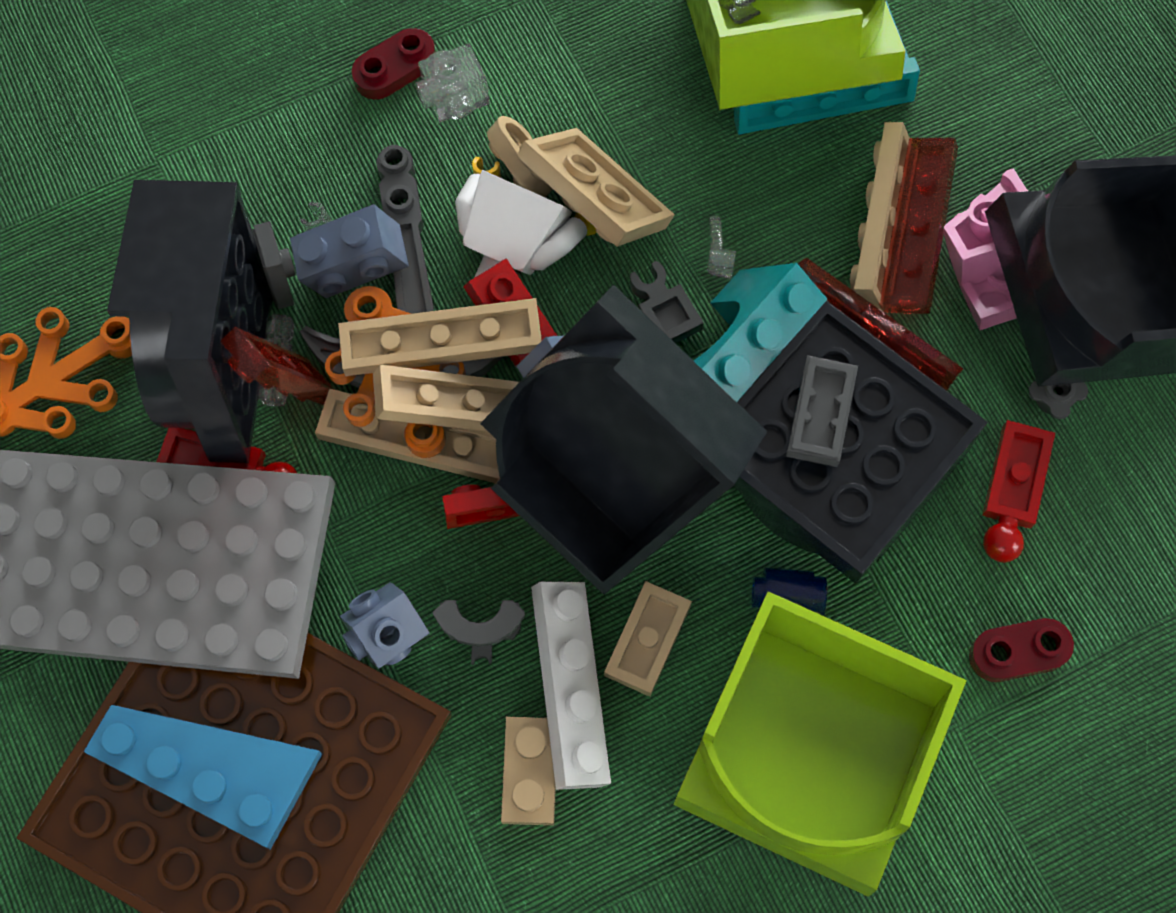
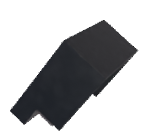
[985,155,1176,387]
[107,180,273,463]
[480,284,767,595]
[733,301,988,584]

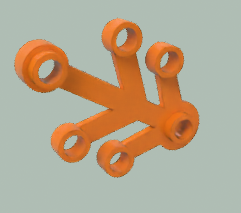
[325,286,466,458]
[0,307,132,439]

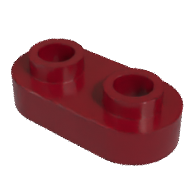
[352,28,436,100]
[969,618,1074,682]

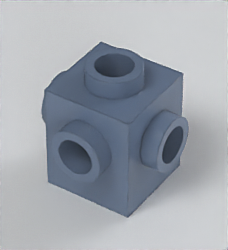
[340,582,430,669]

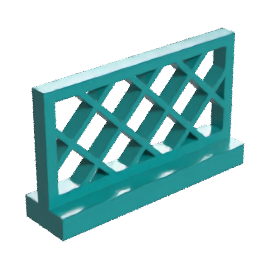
[734,1,920,135]

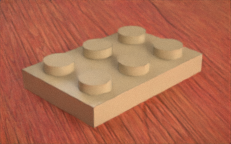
[516,128,675,247]

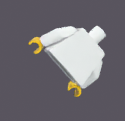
[455,157,597,278]

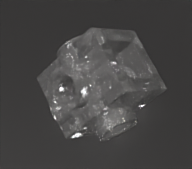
[415,43,490,123]

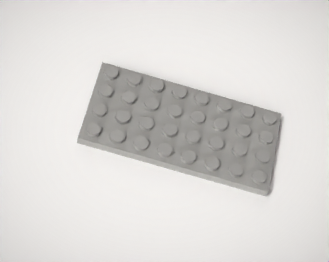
[0,450,335,679]

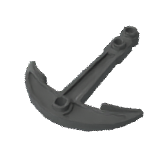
[300,145,532,388]

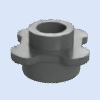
[1029,381,1088,419]

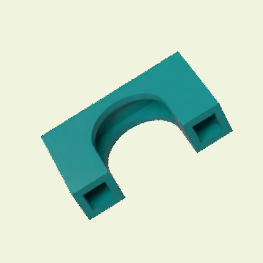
[693,263,827,402]

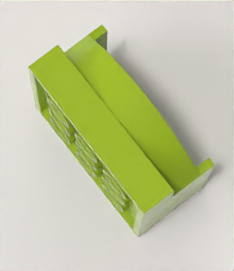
[686,0,906,110]
[673,591,967,897]

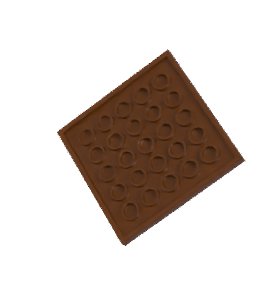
[17,633,452,913]

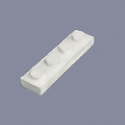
[531,582,611,790]

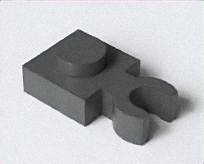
[630,261,704,344]

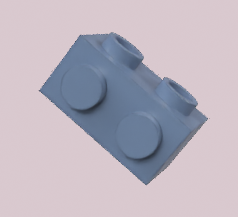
[290,204,409,298]

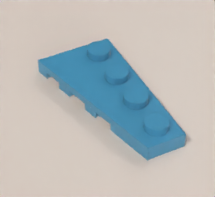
[84,705,322,850]

